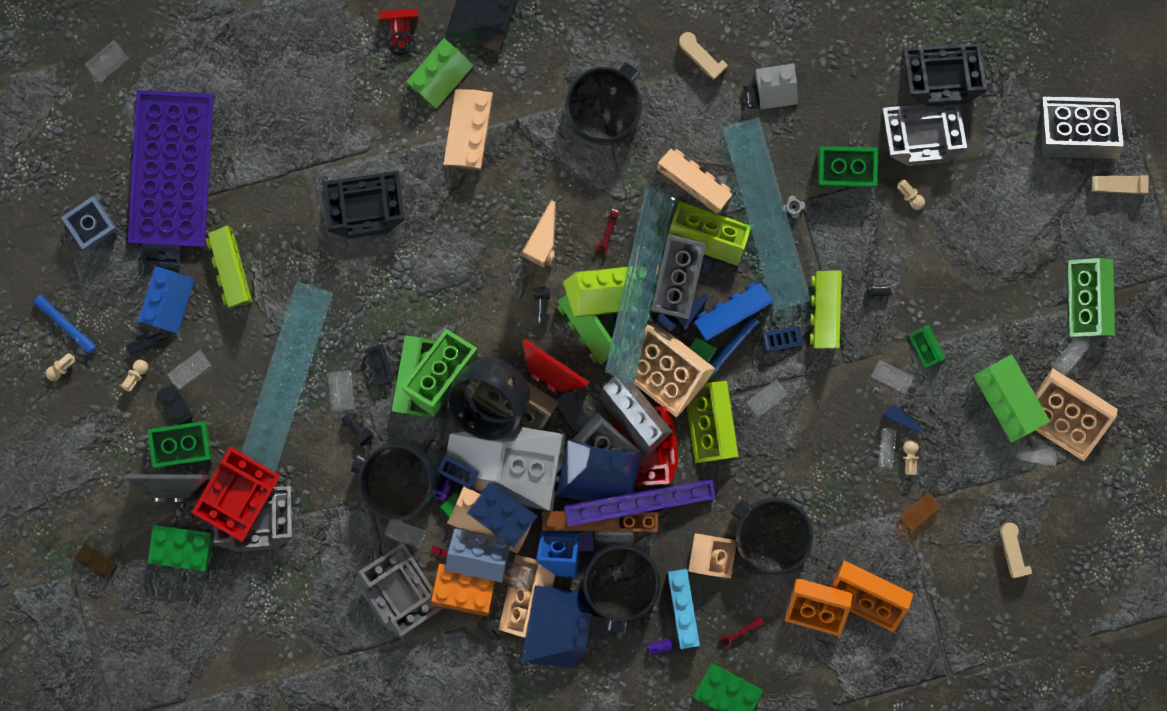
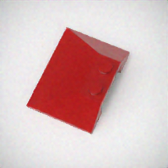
[523,339,589,393]
[613,406,678,486]
[192,446,280,542]

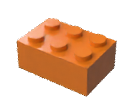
[431,564,495,617]
[785,578,853,636]

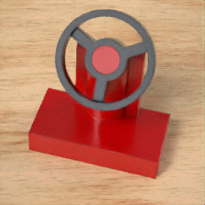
[379,8,419,57]

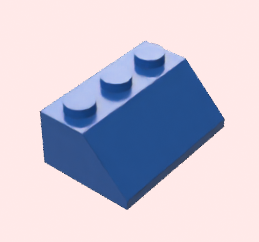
[138,266,195,334]

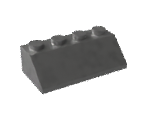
[651,234,706,319]
[599,373,672,457]

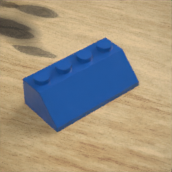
[694,282,774,342]

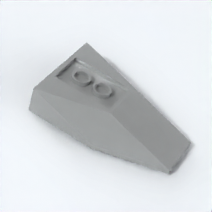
[446,426,566,511]

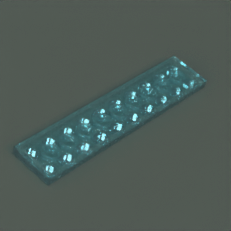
[722,117,811,312]
[605,186,674,383]
[242,281,334,472]

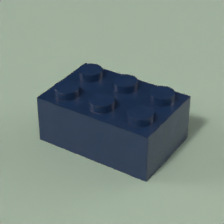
[466,482,537,548]

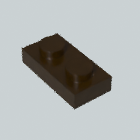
[74,543,118,581]

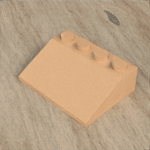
[657,149,732,214]
[523,200,555,268]
[619,323,715,417]
[1035,368,1118,461]

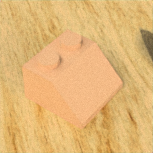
[688,533,736,578]

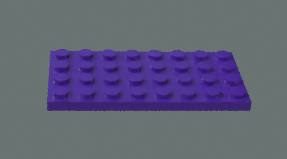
[128,90,214,247]

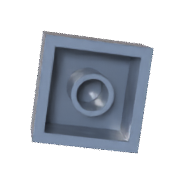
[61,196,118,251]

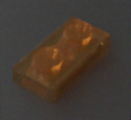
[899,492,941,531]

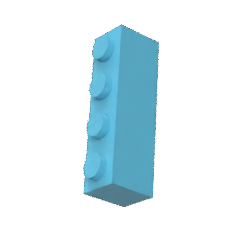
[667,569,700,649]

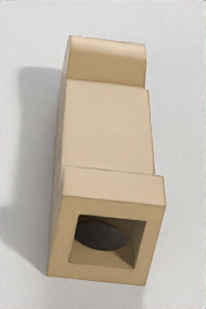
[679,32,728,81]
[1092,175,1148,195]
[1000,523,1032,578]

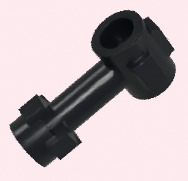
[534,286,550,323]
[341,412,374,446]

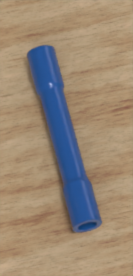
[33,294,97,354]
[708,316,759,380]

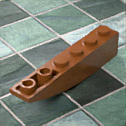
[542,511,658,532]

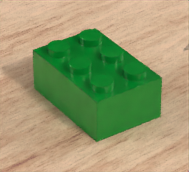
[817,146,878,188]
[147,421,213,468]
[148,524,214,571]
[693,662,763,711]

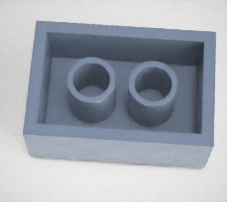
[445,529,510,582]

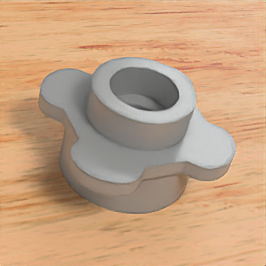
[782,196,805,218]

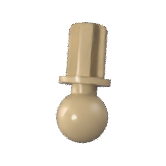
[897,180,925,210]
[46,353,75,381]
[121,360,148,392]
[903,440,919,475]

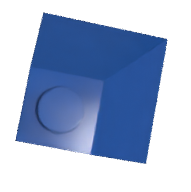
[537,531,579,577]

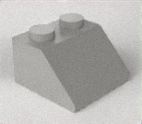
[755,64,798,110]

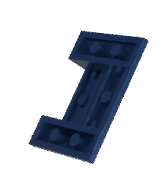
[556,440,642,501]
[521,585,592,669]

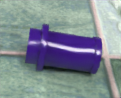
[436,476,455,502]
[648,638,673,656]

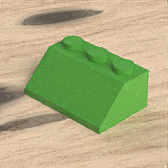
[406,38,474,109]

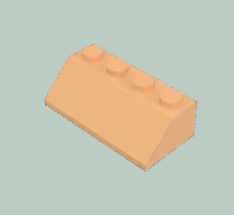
[444,89,493,171]
[447,487,532,554]
[499,555,555,637]

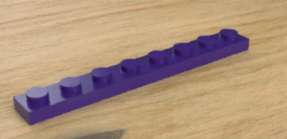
[564,479,715,526]

